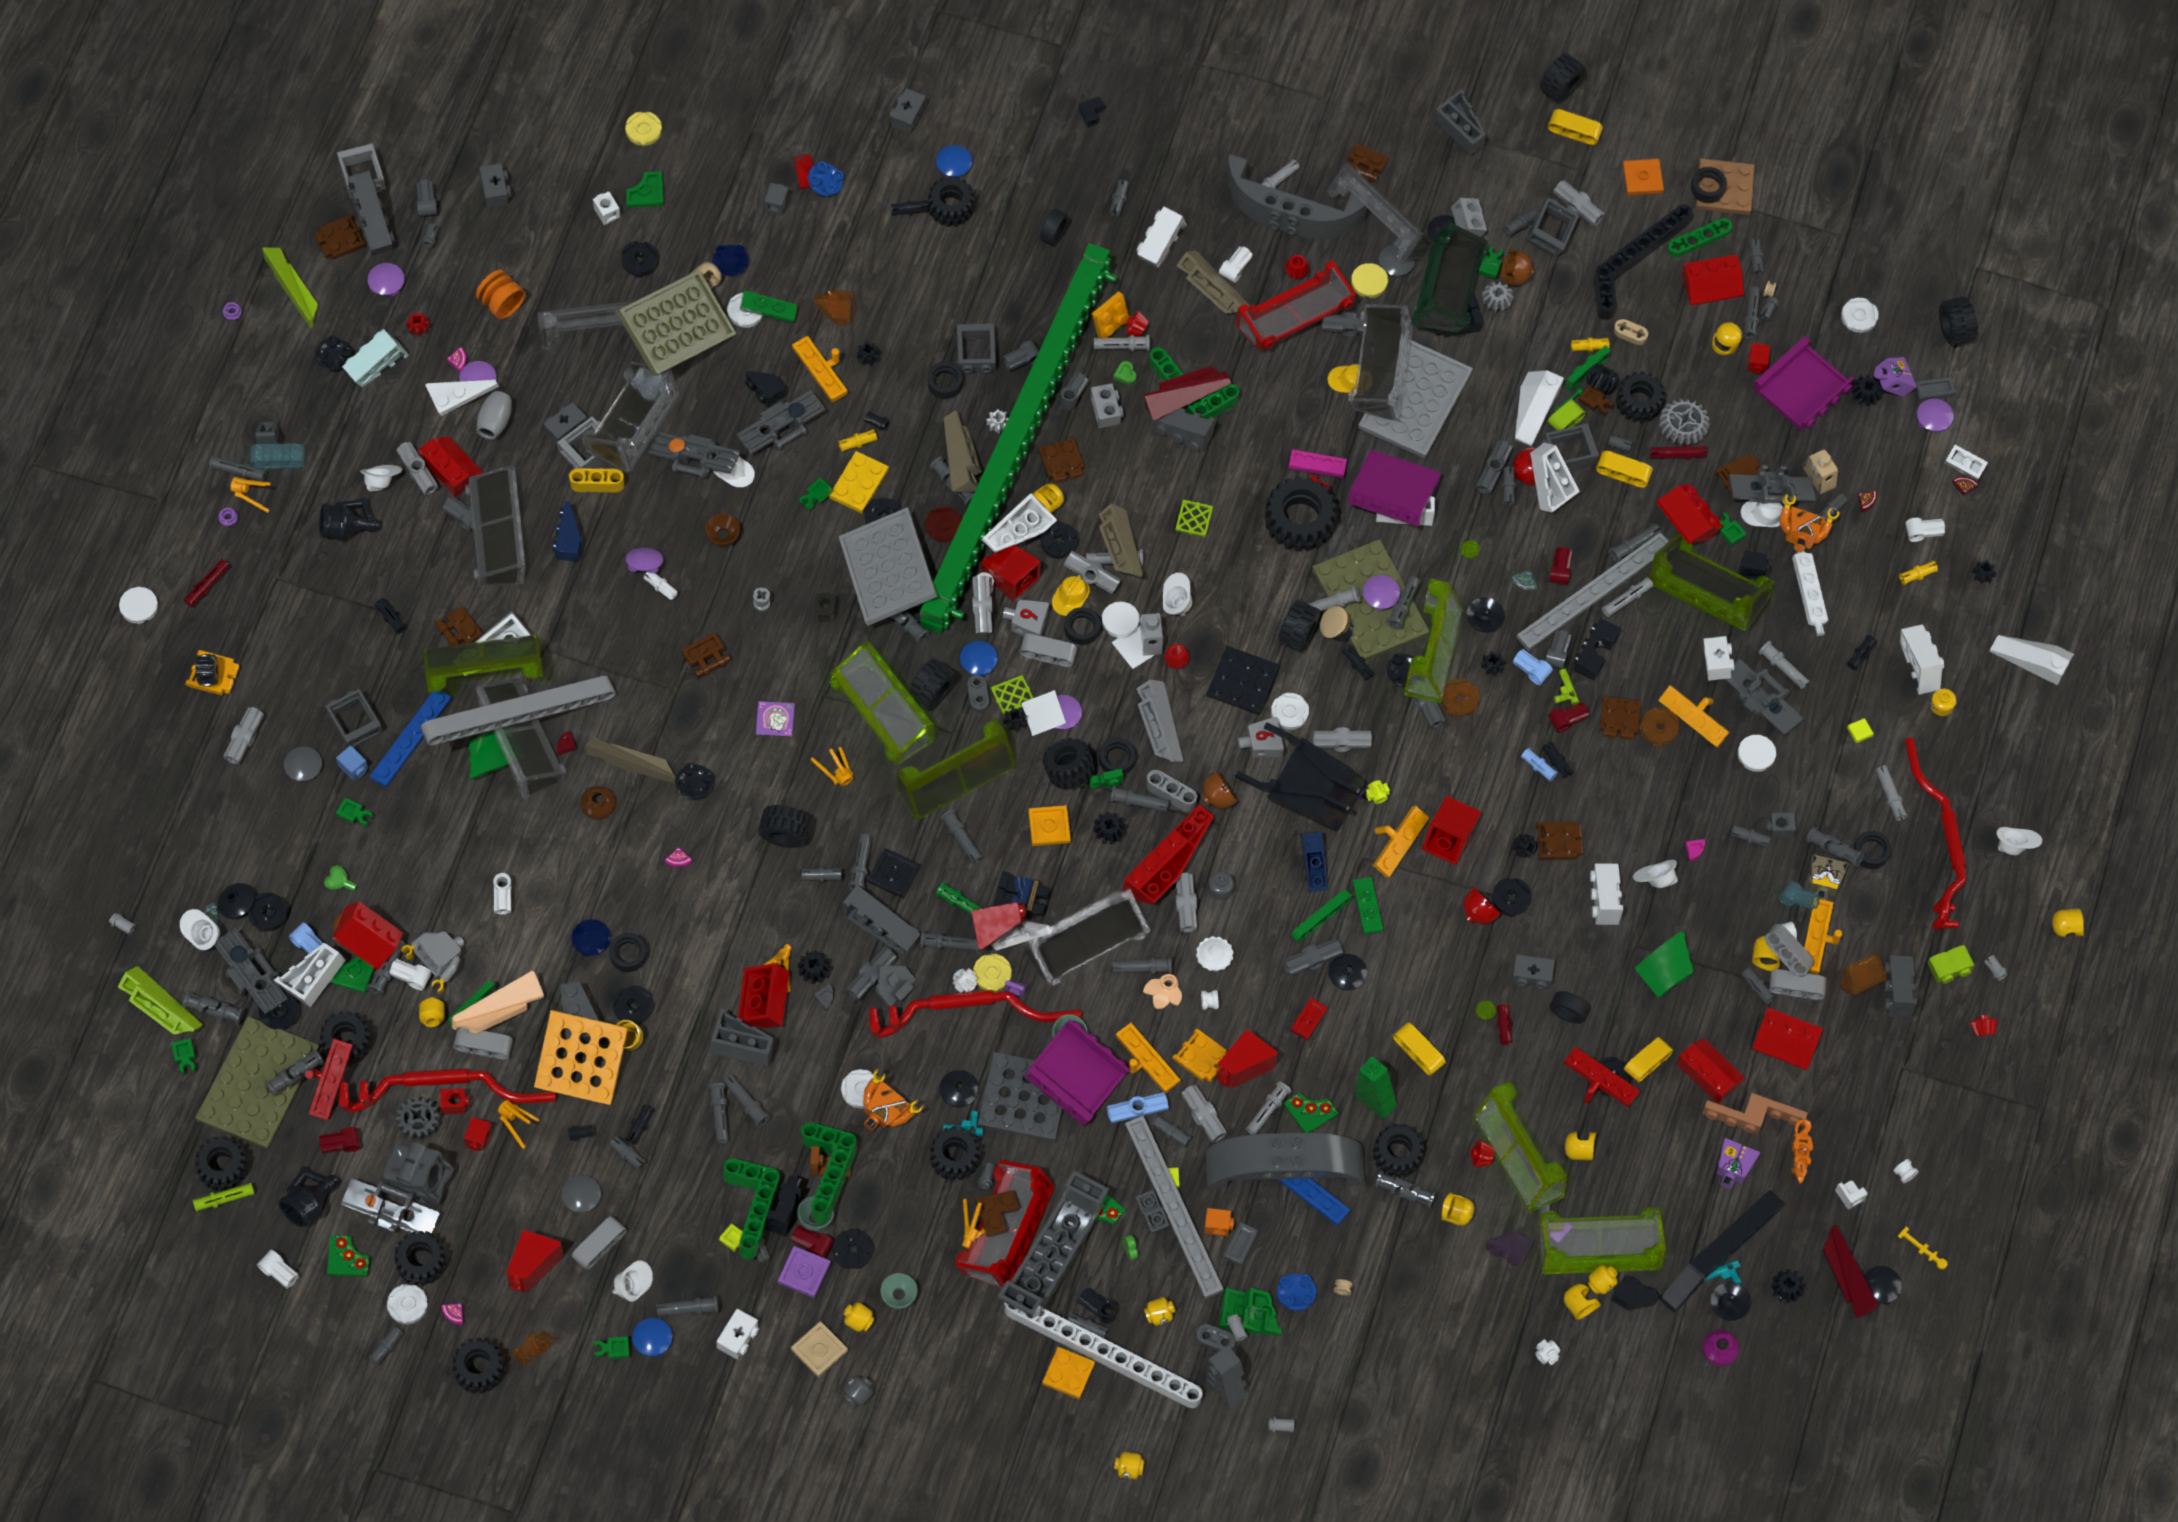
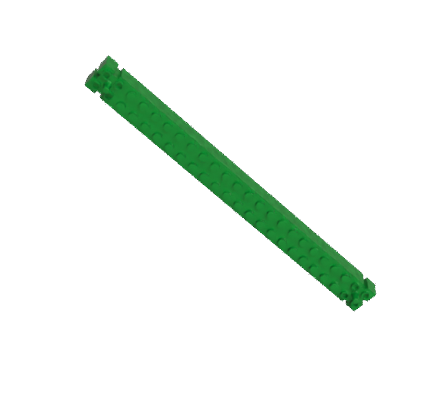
[920,243,1117,635]

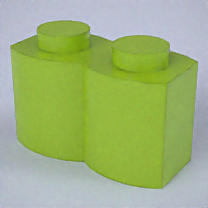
[1928,945,1974,984]

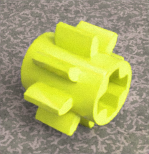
[1365,780,1390,804]

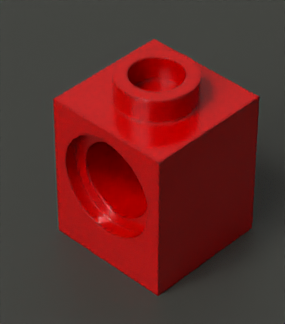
[1747,343,1770,374]
[440,1088,469,1115]
[464,1117,492,1151]

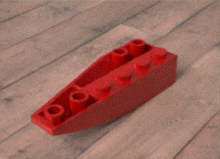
[1122,804,1214,904]

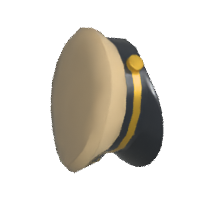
[1320,606,1353,642]

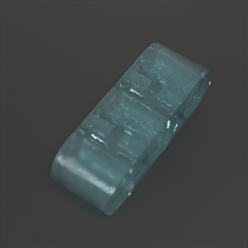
[250,444,305,469]

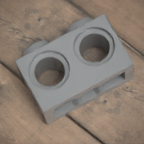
[1451,198,1487,240]
[1090,384,1123,428]

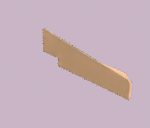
[452,971,544,1034]

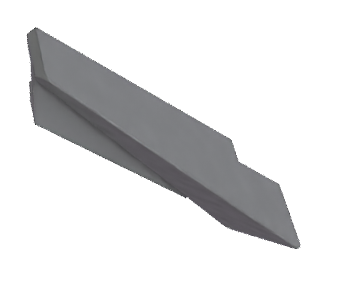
[1136,680,1183,763]

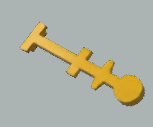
[1897,1227,1947,1270]

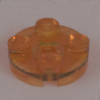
[1441,679,1480,717]
[1640,708,1679,747]
[513,1331,552,1365]

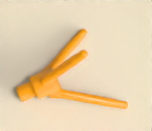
[763,944,792,992]
[962,1199,985,1249]

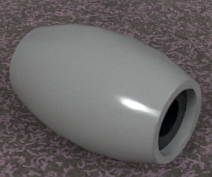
[477,391,512,440]

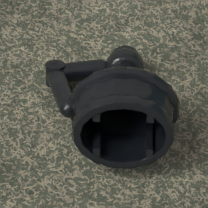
[319,497,379,541]
[278,1166,339,1227]

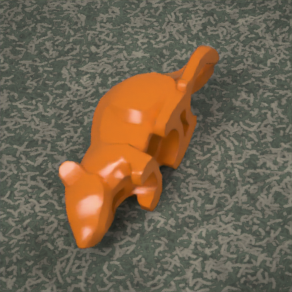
[1791,1119,1813,1184]

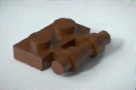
[1343,143,1389,182]
[435,606,483,652]
[682,632,731,678]

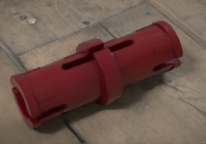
[1497,1004,1512,1045]

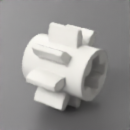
[987,409,1008,434]
[953,968,977,993]
[1535,1339,1560,1365]

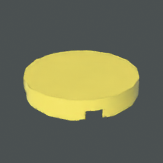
[625,112,662,146]
[1351,263,1388,298]
[973,954,1011,992]

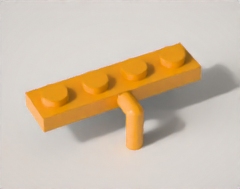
[792,336,848,403]
[1658,685,1730,747]
[1373,806,1429,877]
[1801,898,1842,975]
[1115,1023,1181,1094]

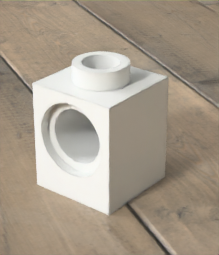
[593,192,620,225]

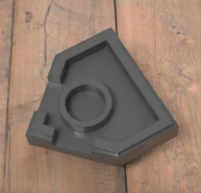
[876,965,916,1007]

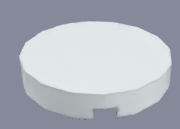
[727,293,763,328]
[1841,298,1878,333]
[119,587,158,624]
[1102,602,1140,638]
[1271,693,1309,730]
[1738,735,1776,772]
[841,1069,873,1109]
[387,1284,428,1324]

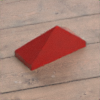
[793,154,813,189]

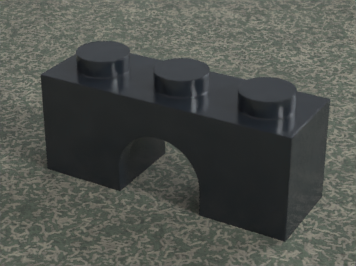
[1573,618,1621,681]

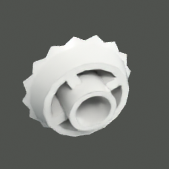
[1196,936,1234,971]

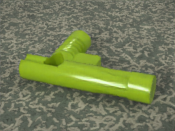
[1554,669,1579,705]

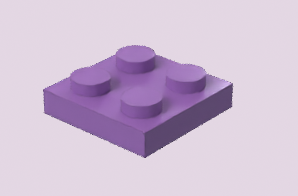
[778,1246,831,1298]

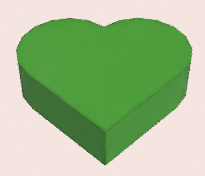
[1113,361,1136,385]
[1122,1235,1138,1261]

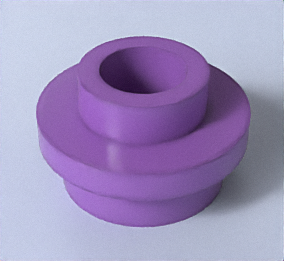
[223,302,242,320]
[218,508,238,526]

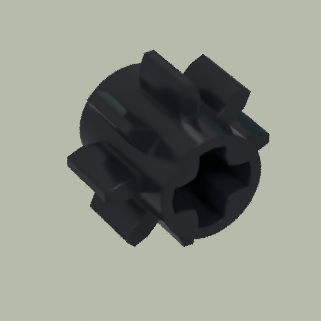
[857,341,880,366]
[1972,560,1997,584]
[1481,651,1505,676]
[1003,707,1027,732]
[1512,834,1536,858]

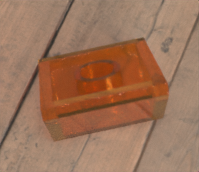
[1841,952,1888,996]

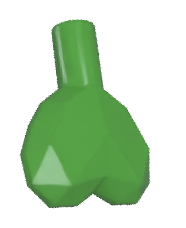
[324,865,357,892]

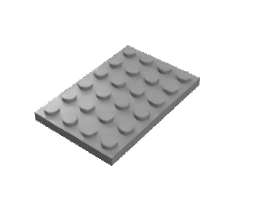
[1358,338,1473,459]
[839,507,937,626]

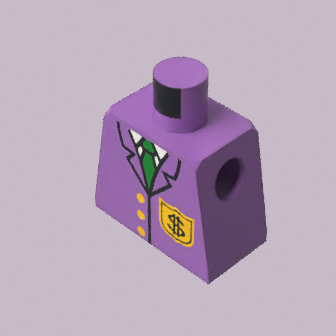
[1874,357,1917,397]
[1716,1138,1760,1189]

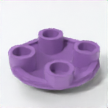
[368,263,404,296]
[459,361,497,395]
[1917,399,1954,432]
[626,547,663,573]
[1362,575,1400,611]
[1052,695,1082,730]

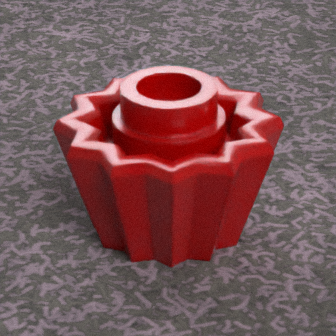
[1284,254,1310,280]
[1125,311,1148,336]
[1163,643,1190,669]
[1970,1015,1998,1036]
[1470,1140,1494,1167]

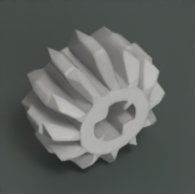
[1482,281,1513,313]

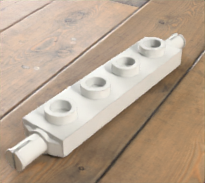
[1792,551,1828,636]

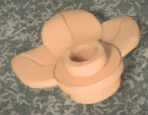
[1143,974,1182,1010]

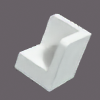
[1835,1180,1868,1210]

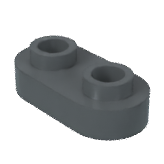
[967,675,989,713]
[1196,1324,1235,1351]

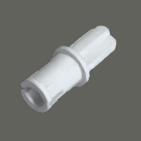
[644,571,677,600]

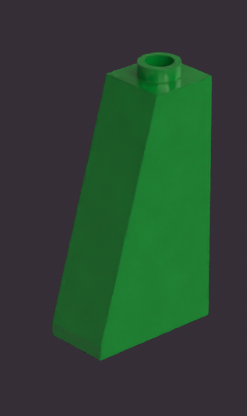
[1354,1056,1397,1120]

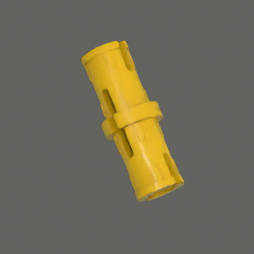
[1571,337,1609,352]
[838,429,877,452]
[1899,561,1938,585]

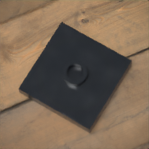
[868,848,920,899]

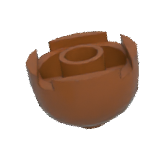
[1500,248,1534,286]
[1202,770,1238,809]

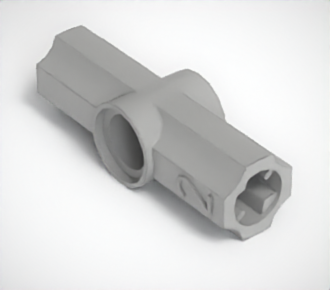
[1553,180,1604,226]
[396,442,438,495]
[1064,551,1121,594]
[972,576,992,634]
[224,707,264,764]
[1313,727,1372,752]
[1176,873,1197,933]
[1181,1085,1227,1143]

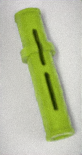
[193,1183,254,1212]

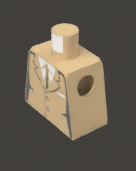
[1802,450,1838,494]

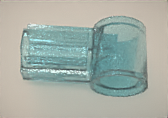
[1779,881,1820,910]

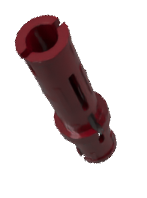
[1650,445,1707,459]
[183,559,230,607]

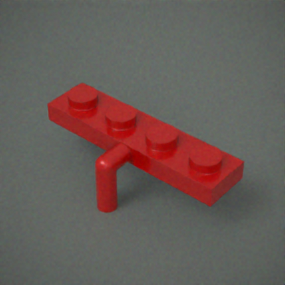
[305,1038,353,1120]
[1563,1047,1640,1107]

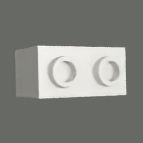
[1944,445,1988,481]
[1704,636,1734,681]
[716,1309,759,1360]

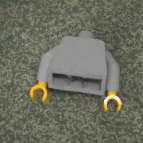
[402,932,464,993]

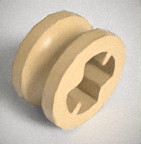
[1763,281,1777,297]
[1334,1279,1353,1296]

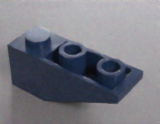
[552,501,582,562]
[1300,831,1328,892]

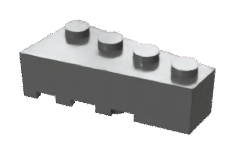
[348,171,395,255]
[843,885,921,959]

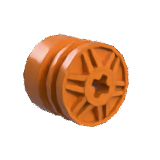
[476,270,526,319]

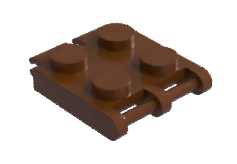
[314,215,367,260]
[1037,436,1084,484]
[1715,454,1761,502]
[1599,694,1641,740]
[1536,821,1584,860]

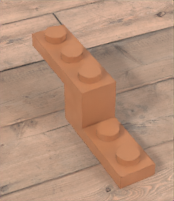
[1702,1093,1808,1134]

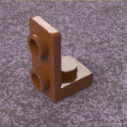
[810,1146,851,1177]

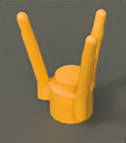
[231,477,271,513]
[810,747,854,787]
[498,1100,539,1149]

